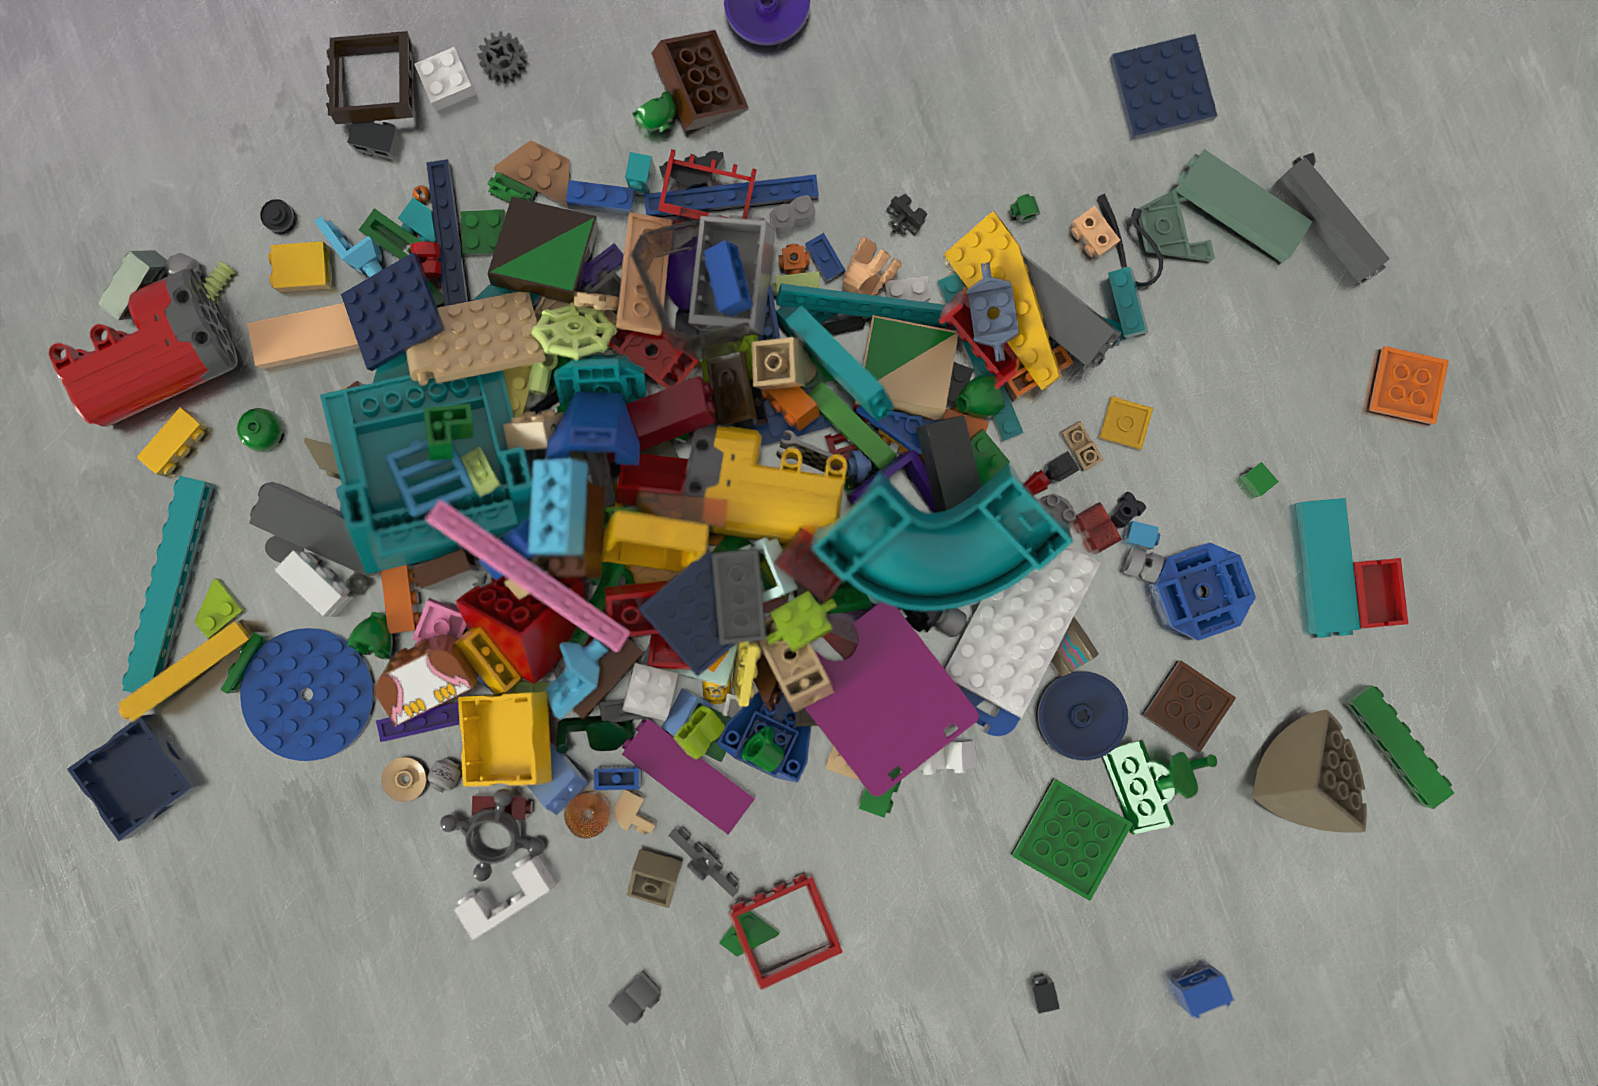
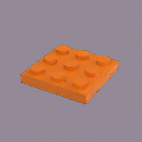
[1369,346,1449,425]

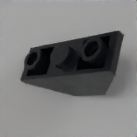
[659,151,725,189]

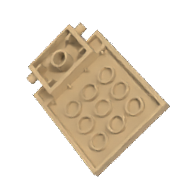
[406,292,546,385]

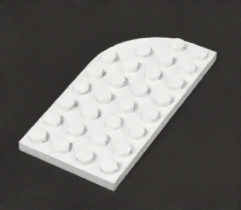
[945,548,1101,718]

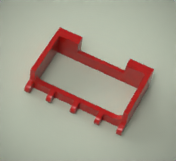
[658,149,757,220]

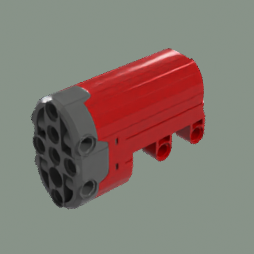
[48,268,237,427]

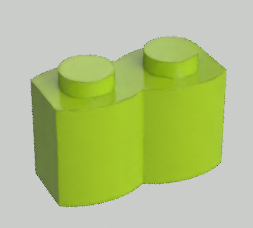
[673,705,725,759]

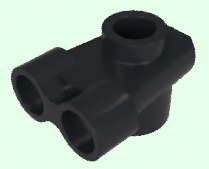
[1111,492,1146,528]

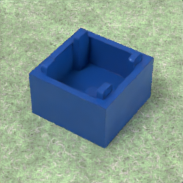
[1172,966,1235,1019]

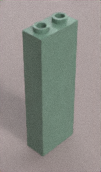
[1175,149,1312,263]

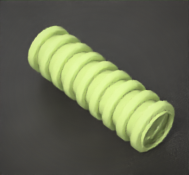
[203,261,235,301]

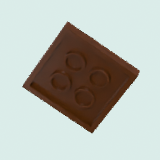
[1143,660,1236,753]

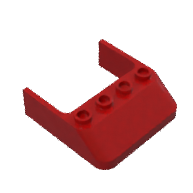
[939,287,1020,389]

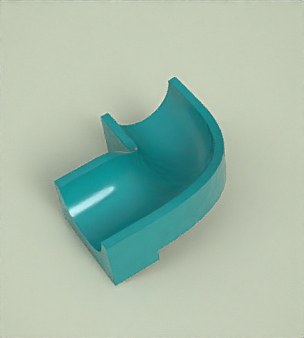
[811,463,1074,611]

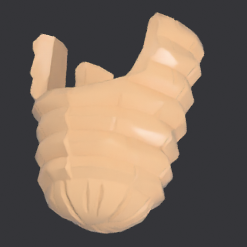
[842,237,902,295]

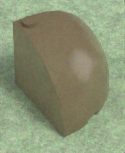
[1252,709,1367,833]

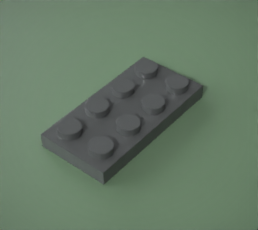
[711,549,766,645]

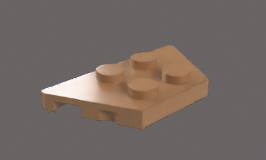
[493,140,570,208]

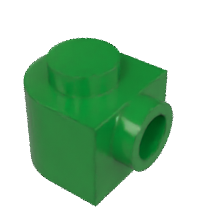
[1010,194,1040,223]

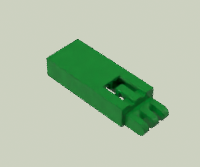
[359,208,426,263]

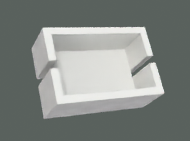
[275,551,354,617]

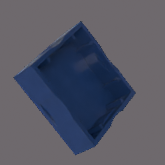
[67,715,201,842]

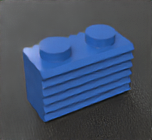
[594,765,641,790]

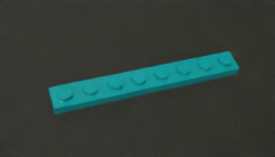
[937,273,1024,442]
[776,283,947,327]

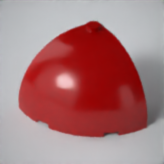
[456,575,584,685]

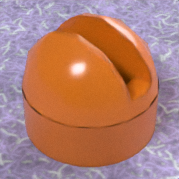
[413,185,431,204]

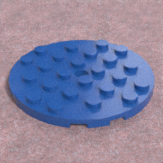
[240,628,375,761]

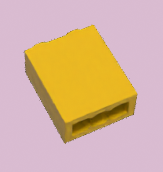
[268,241,332,293]

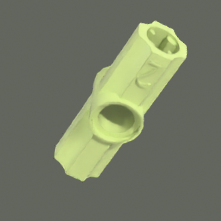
[527,335,558,395]

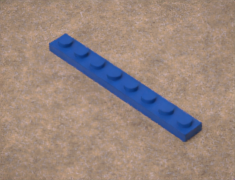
[644,174,819,217]

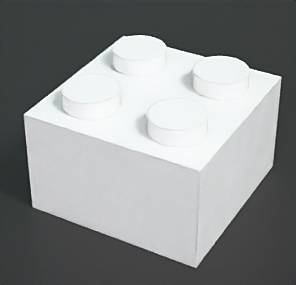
[414,47,476,111]
[622,663,678,721]

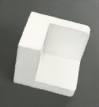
[723,693,744,717]

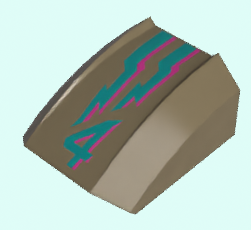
[1050,617,1099,677]

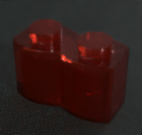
[1074,502,1122,554]

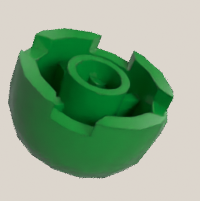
[632,90,676,132]
[236,408,284,452]

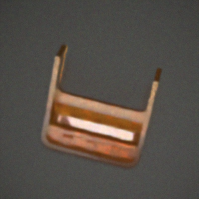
[636,492,727,546]

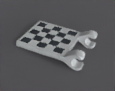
[776,430,836,472]

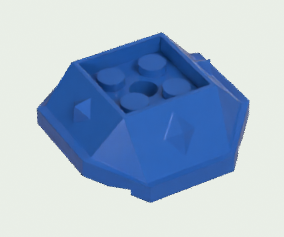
[1155,542,1256,641]

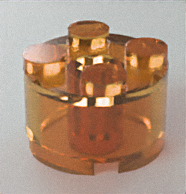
[564,791,612,839]

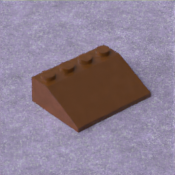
[651,30,749,131]

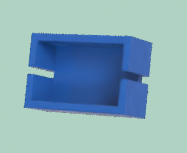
[478,515,538,580]

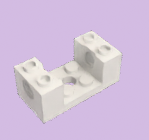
[454,854,556,940]

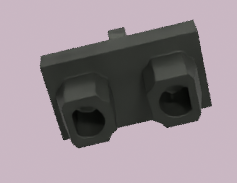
[886,194,928,236]

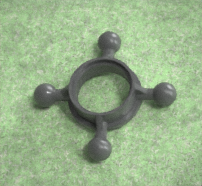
[440,788,545,881]

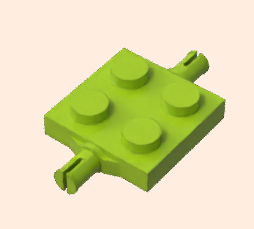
[766,591,837,653]

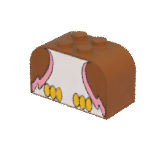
[375,635,479,726]

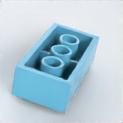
[529,459,588,556]

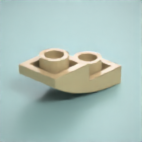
[1060,421,1103,471]

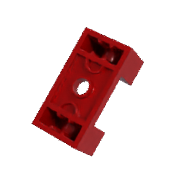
[607,324,702,390]

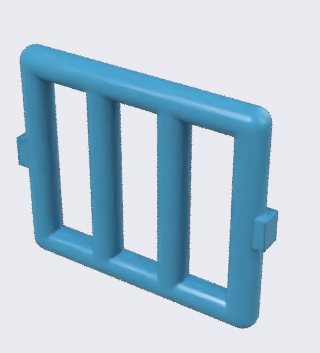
[385,439,476,517]

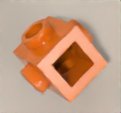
[778,244,810,275]

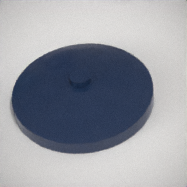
[1038,671,1128,761]

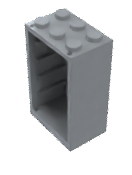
[688,213,775,336]

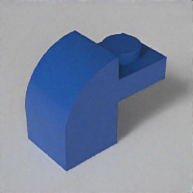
[975,706,1020,736]

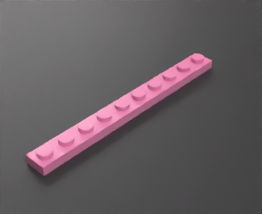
[426,500,630,652]

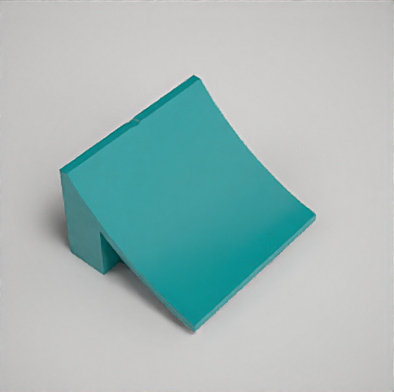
[320,370,532,574]

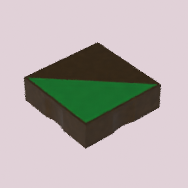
[487,197,598,304]

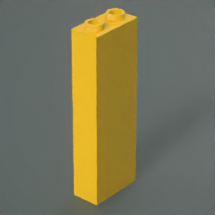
[118,619,251,722]

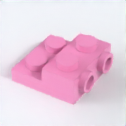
[412,598,469,641]

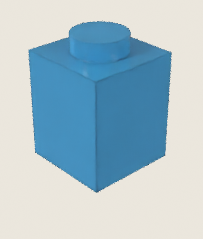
[1124,521,1160,550]

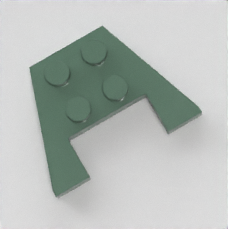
[1138,187,1215,262]

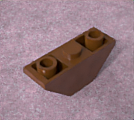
[753,650,797,711]

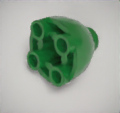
[956,375,1005,418]
[347,612,393,660]

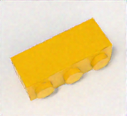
[136,407,207,477]
[454,627,521,694]

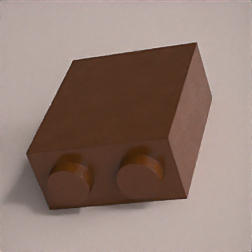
[412,549,479,590]

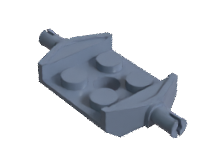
[966,263,1019,362]

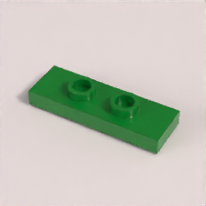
[220,632,268,694]

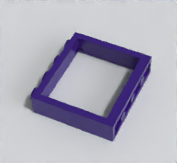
[846,450,936,513]

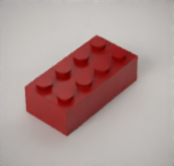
[604,581,669,637]

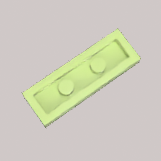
[461,446,500,496]

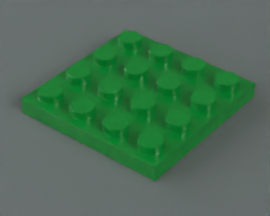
[1011,778,1133,901]

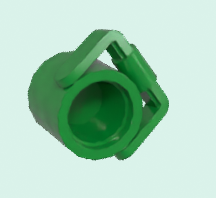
[742,726,784,772]

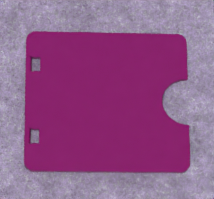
[804,601,979,796]

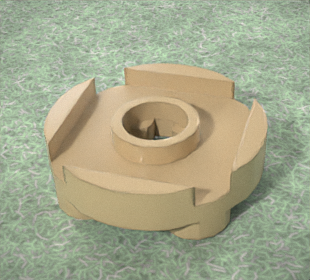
[574,291,619,310]

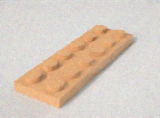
[616,212,672,336]

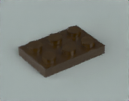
[706,352,756,426]

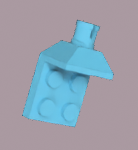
[314,216,383,277]
[545,638,609,719]

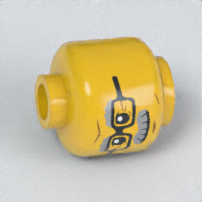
[702,679,731,704]

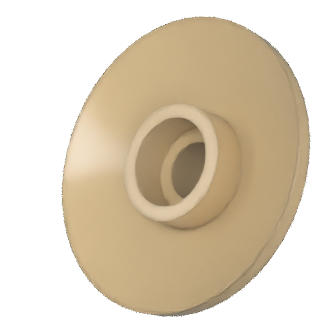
[382,757,427,802]

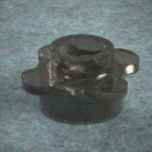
[346,571,373,595]

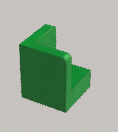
[1240,462,1279,497]

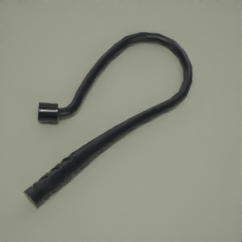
[1097,194,1163,287]

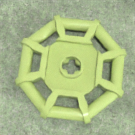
[532,302,617,360]

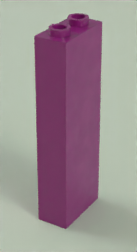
[622,718,755,835]

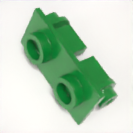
[488,172,536,202]

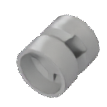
[1124,546,1164,583]

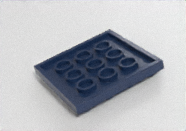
[1111,33,1218,139]
[341,252,445,371]
[638,549,766,677]

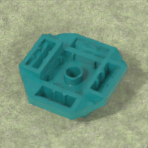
[554,354,648,405]

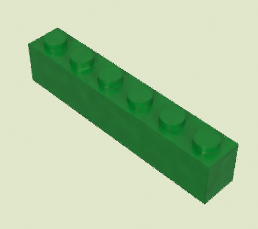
[1345,685,1455,809]

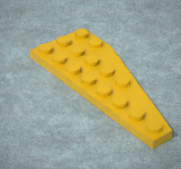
[944,211,1062,391]

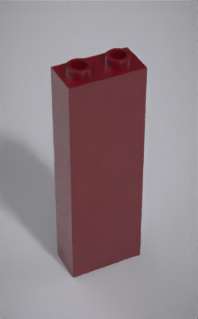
[584,375,716,463]

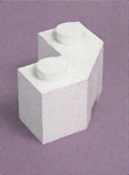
[915,740,976,774]

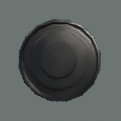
[260,199,294,232]

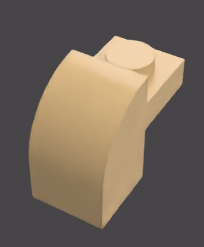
[615,790,657,834]

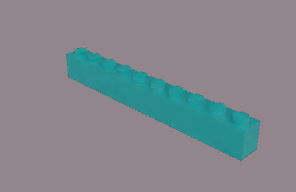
[122,475,212,693]

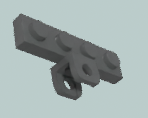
[668,827,740,897]

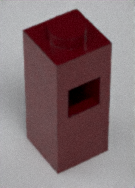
[472,794,533,820]

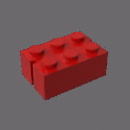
[617,454,688,510]
[1353,558,1409,628]

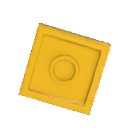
[1099,396,1153,450]

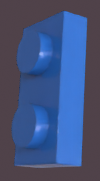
[805,233,845,282]

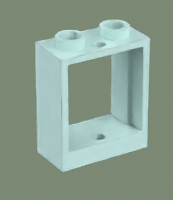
[738,537,797,603]

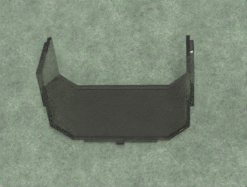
[631,220,750,360]

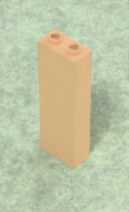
[247,303,360,369]

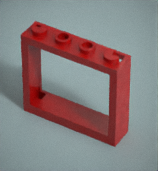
[728,874,843,990]

